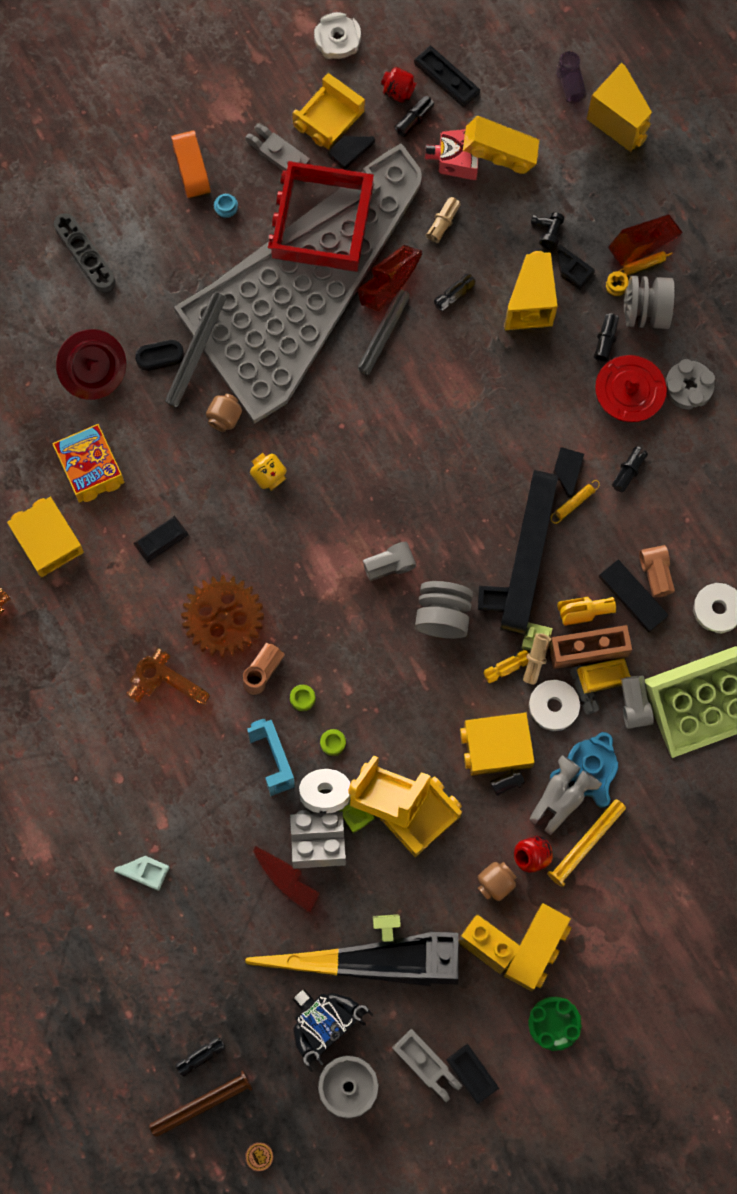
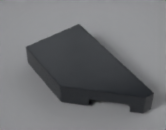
[557,245,595,290]
[553,447,584,498]

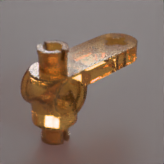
[126,648,210,705]

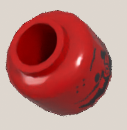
[380,67,417,103]
[514,836,553,873]

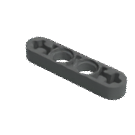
[54,213,115,293]

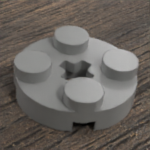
[665,359,715,409]

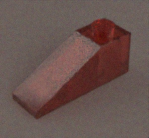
[608,214,683,266]

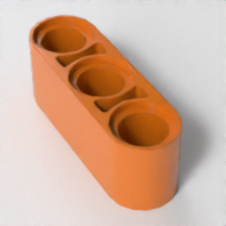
[171,130,211,198]

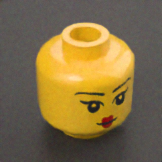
[250,453,287,491]

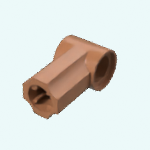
[639,545,675,598]
[243,643,285,695]

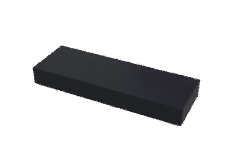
[414,45,480,108]
[599,559,669,633]

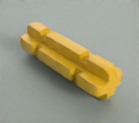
[484,650,529,683]

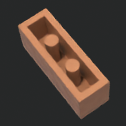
[549,625,632,669]

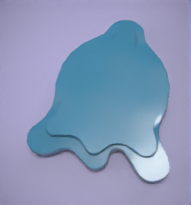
[550,732,618,808]

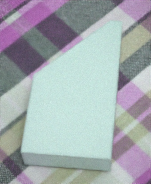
[114,856,170,891]

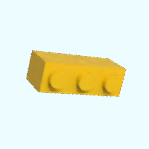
[463,115,539,174]
[504,903,572,992]

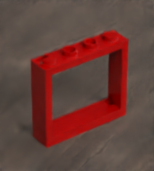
[268,161,374,272]

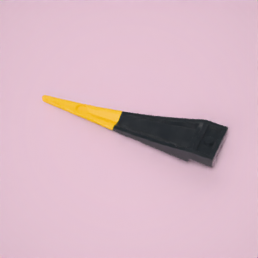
[245,932,459,986]

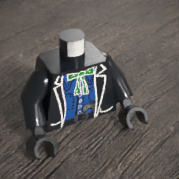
[293,989,373,1072]

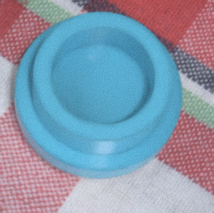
[214,194,238,218]

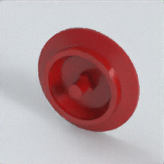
[595,355,667,422]

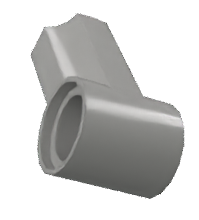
[363,542,417,582]
[621,676,654,729]

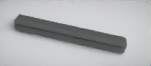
[358,289,410,375]

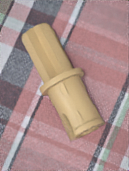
[426,197,460,243]
[523,633,551,685]

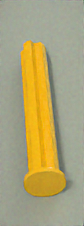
[547,799,626,887]

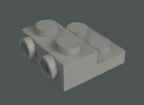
[290,810,346,869]

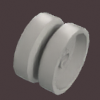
[318,1056,379,1119]

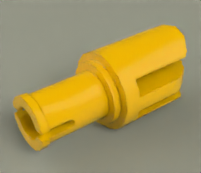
[557,597,616,626]

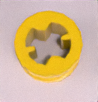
[606,271,629,296]

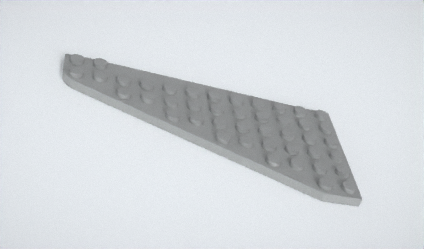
[174,144,422,424]

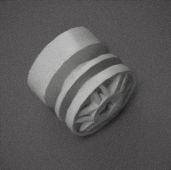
[624,276,674,329]
[415,581,473,639]

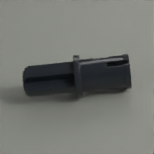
[394,96,434,137]
[594,313,619,362]
[612,446,648,493]

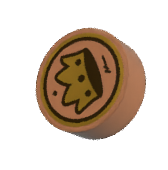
[246,1143,273,1171]

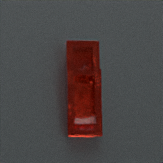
[357,245,422,312]
[253,846,320,915]

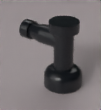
[531,212,565,250]

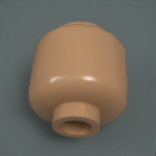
[206,393,242,432]
[477,862,517,901]

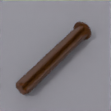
[149,1070,253,1137]

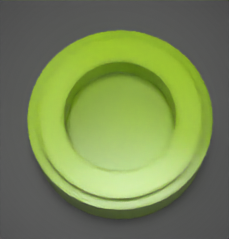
[290,685,315,712]
[320,729,346,756]

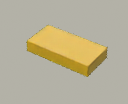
[577,658,631,694]

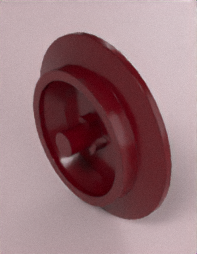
[56,329,126,400]

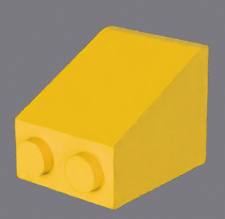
[586,63,652,152]
[504,251,558,330]

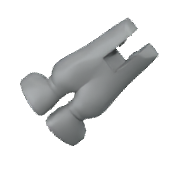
[529,755,602,835]

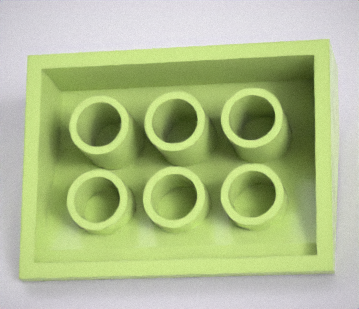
[645,646,737,758]

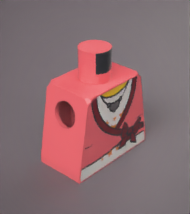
[425,129,478,180]

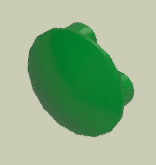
[528,997,582,1051]

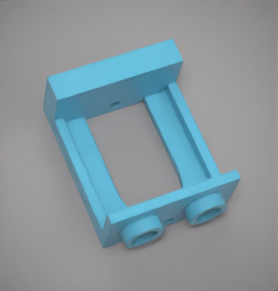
[247,719,295,796]

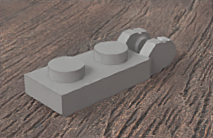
[245,123,310,171]
[392,1029,462,1102]

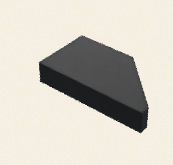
[328,136,375,170]

